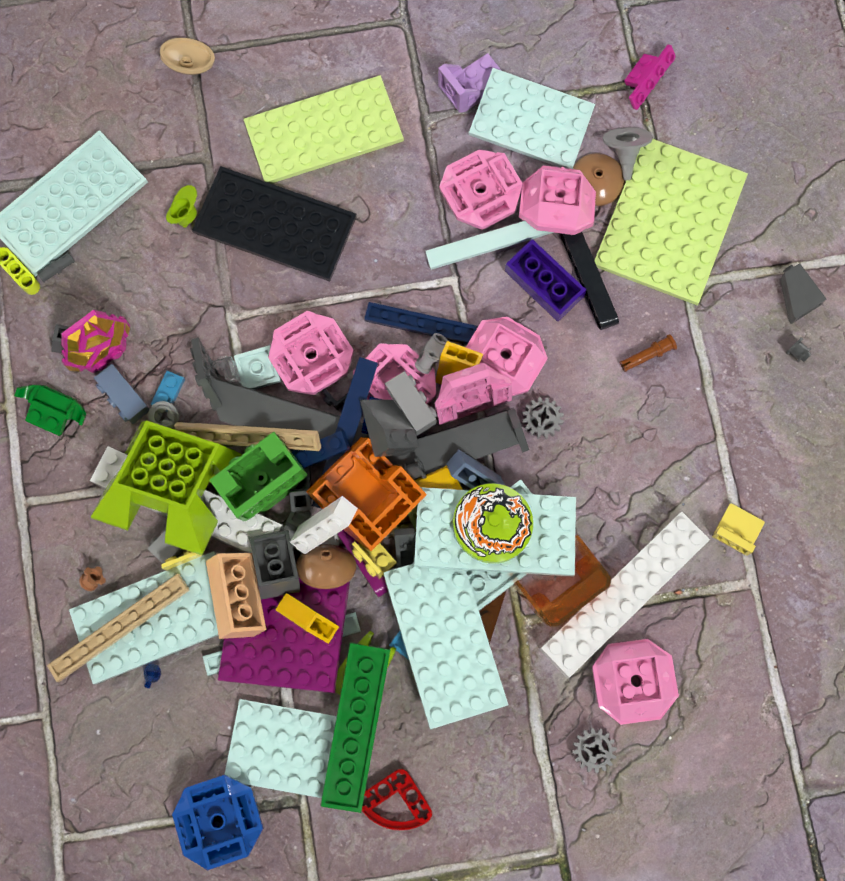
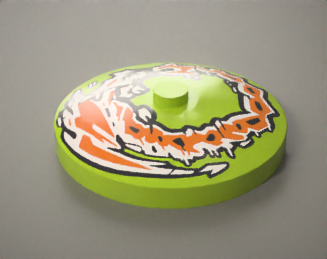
[453,483,533,564]

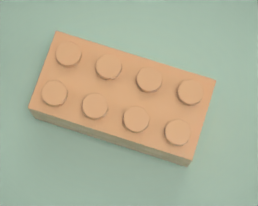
[206,553,266,639]

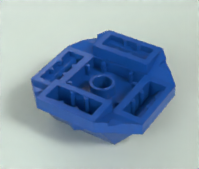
[172,775,264,870]

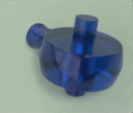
[144,664,161,688]

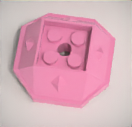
[439,150,523,230]
[519,165,596,235]
[268,311,354,395]
[466,317,548,396]
[353,344,436,405]
[435,363,512,425]
[592,639,679,725]

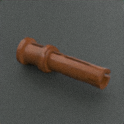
[620,334,677,372]

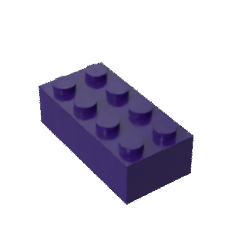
[505,239,586,322]

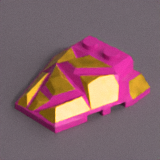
[61,310,130,373]

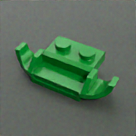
[14,385,86,436]

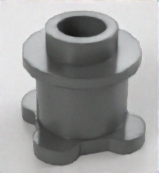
[786,337,812,362]
[403,456,427,480]

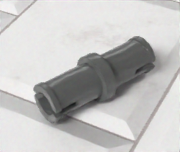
[37,252,75,283]

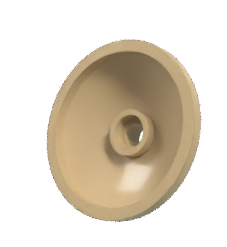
[160,38,215,75]

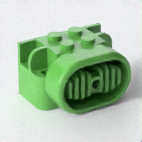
[210,432,307,521]

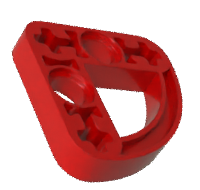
[362,769,432,830]

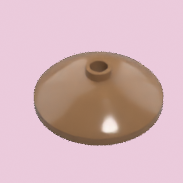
[573,153,625,206]
[296,544,356,589]

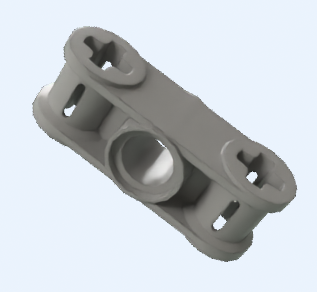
[415,333,447,374]

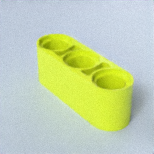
[0,247,40,295]

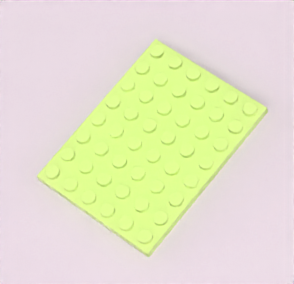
[594,139,748,306]

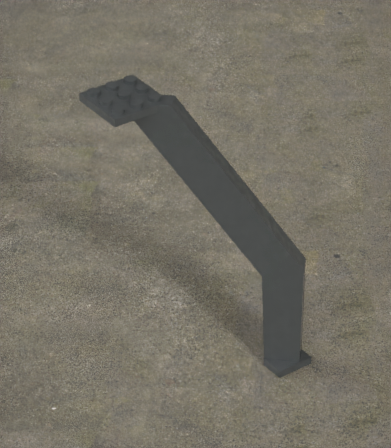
[190,337,529,480]

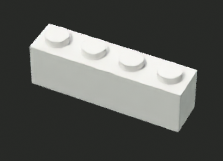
[290,496,358,554]

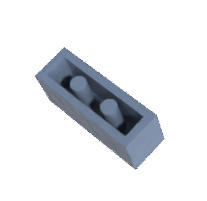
[94,364,150,424]
[446,450,505,489]

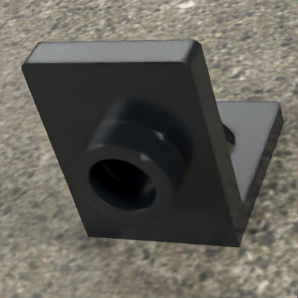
[321,389,348,411]

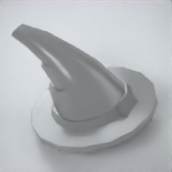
[603,127,653,181]

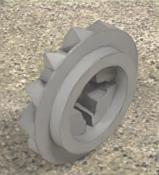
[148,400,180,429]

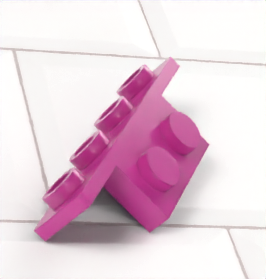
[624,44,676,110]

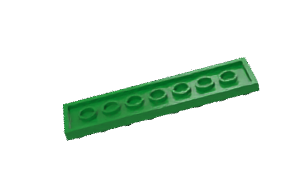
[320,642,391,813]

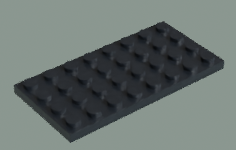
[192,166,357,282]

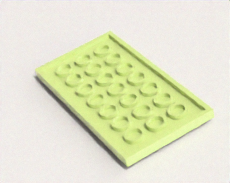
[244,75,404,184]

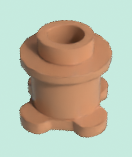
[79,566,106,591]

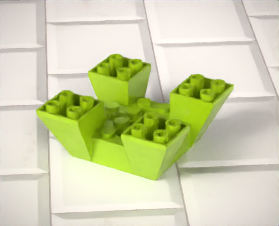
[91,420,243,555]

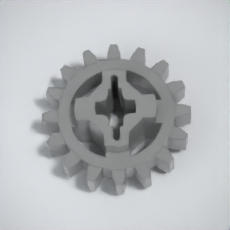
[522,397,564,439]
[572,728,617,773]

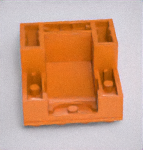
[306,437,427,551]

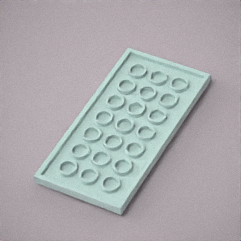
[0,130,148,277]
[414,487,576,576]
[69,551,218,684]
[383,564,508,730]

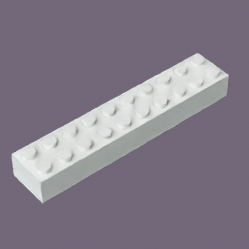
[90,446,284,553]
[539,512,710,679]

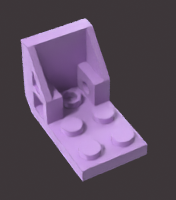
[438,53,502,113]

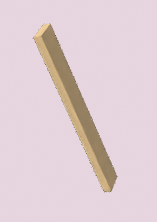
[174,422,321,451]
[47,573,190,682]

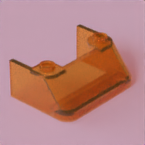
[513,535,611,627]

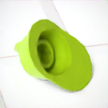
[166,185,197,228]

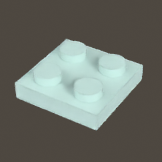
[234,345,281,390]

